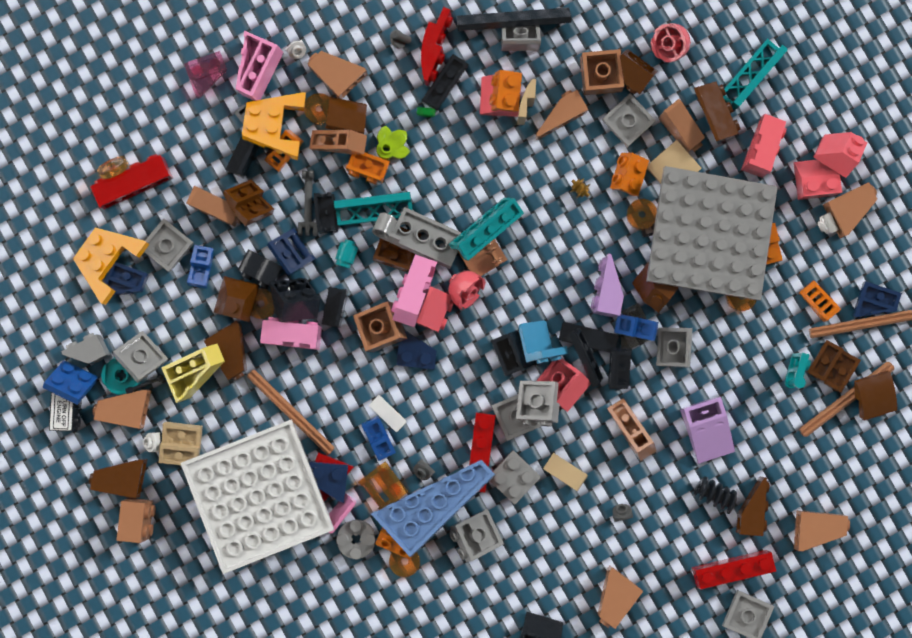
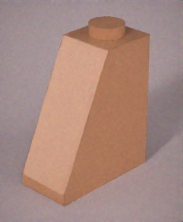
[307,51,368,99]
[658,99,705,152]
[823,182,877,238]
[186,186,241,227]
[93,390,151,429]
[794,510,850,551]
[598,565,643,629]

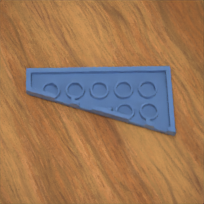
[371,460,496,557]

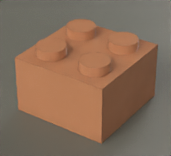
[580,49,624,96]
[353,301,407,352]
[117,498,156,543]

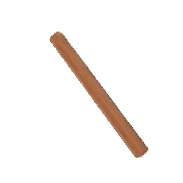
[809,310,912,338]
[799,362,895,437]
[247,370,334,455]

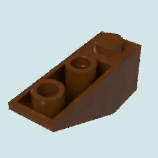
[736,476,770,536]

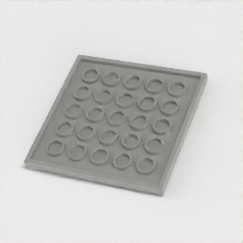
[646,166,778,301]

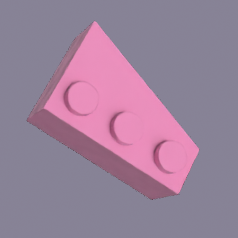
[236,31,284,101]
[391,254,437,327]
[260,317,322,350]

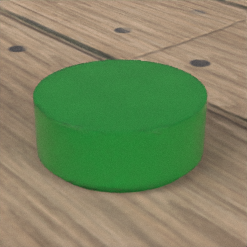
[416,107,436,118]

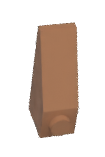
[535,90,588,140]
[309,130,367,154]
[607,398,657,461]

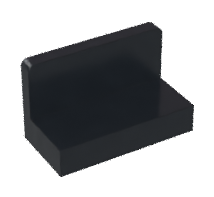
[225,136,259,179]
[321,287,348,328]
[519,612,563,638]

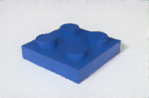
[43,360,98,405]

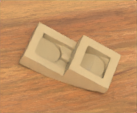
[543,453,588,491]

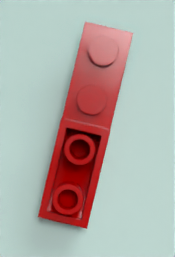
[421,7,453,86]

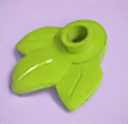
[376,126,410,159]

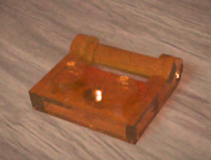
[358,461,409,510]

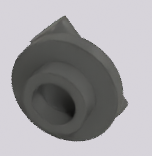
[390,30,412,49]
[414,458,435,480]
[612,504,633,522]

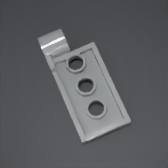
[372,207,461,269]

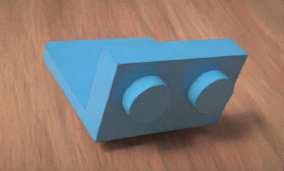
[519,320,568,364]

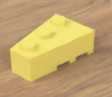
[161,344,225,403]

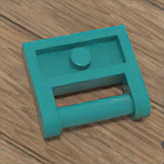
[784,352,811,388]

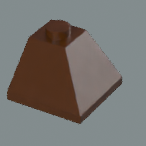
[620,49,658,95]
[632,261,678,313]
[213,276,259,322]

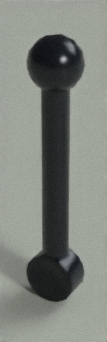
[125,374,164,394]

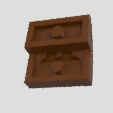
[325,96,367,134]
[223,180,274,226]
[373,227,422,273]
[807,340,861,393]
[854,370,897,421]

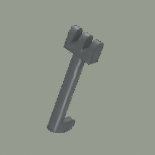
[298,170,318,236]

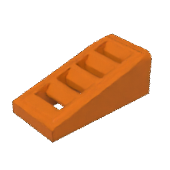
[264,130,304,172]
[799,280,841,322]

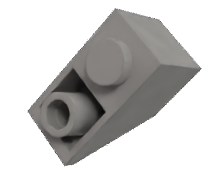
[61,333,111,364]

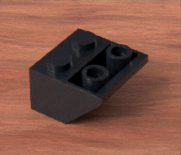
[270,278,320,322]
[490,329,537,376]

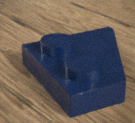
[104,262,149,296]
[852,281,902,317]
[396,330,437,370]
[309,461,348,503]

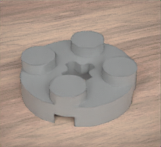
[336,520,376,559]

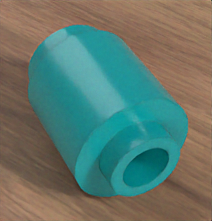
[335,239,359,269]

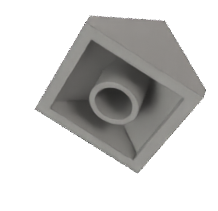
[501,25,541,51]
[656,328,692,368]

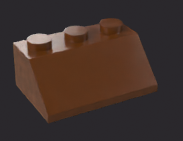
[694,81,741,145]

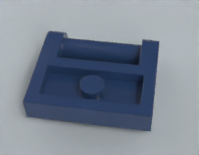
[267,228,316,276]

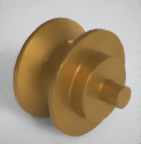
[571,178,590,198]

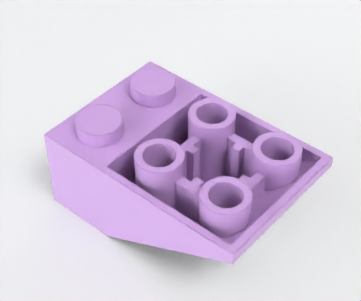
[591,254,624,318]
[680,397,735,464]

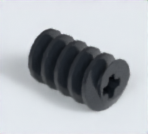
[693,476,737,514]

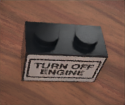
[49,392,82,431]

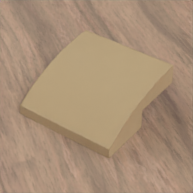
[517,79,536,125]
[647,140,702,184]
[159,422,203,465]

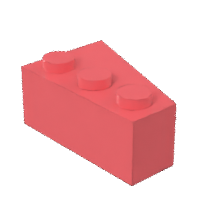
[741,114,787,178]

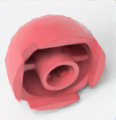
[651,23,691,62]
[448,271,486,309]

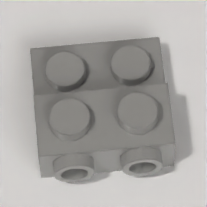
[516,381,560,427]
[450,509,504,562]

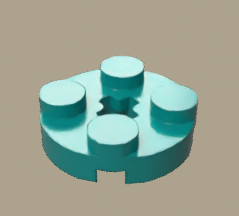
[101,357,141,395]

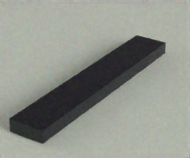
[457,7,571,31]

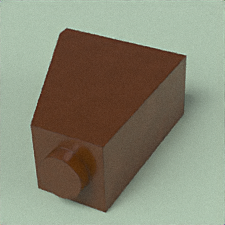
[204,320,247,381]
[89,458,148,498]

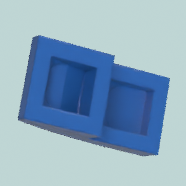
[187,245,214,289]
[614,314,659,341]
[361,416,396,461]

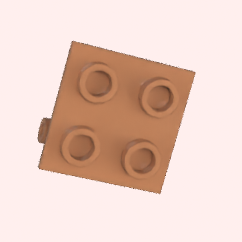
[458,239,507,276]

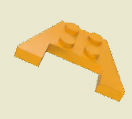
[242,92,306,160]
[73,228,149,305]

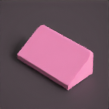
[329,494,357,534]

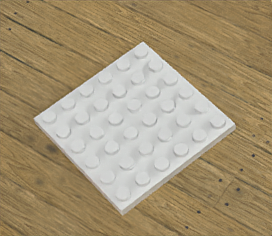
[181,419,334,574]

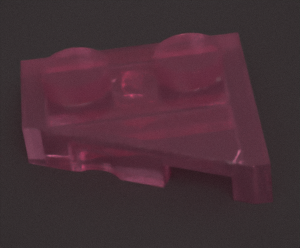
[184,51,227,99]

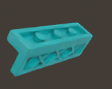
[723,38,788,111]
[334,192,413,226]
[449,197,524,261]

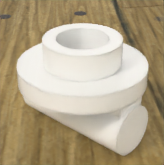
[285,39,306,59]
[818,212,838,234]
[143,432,160,452]

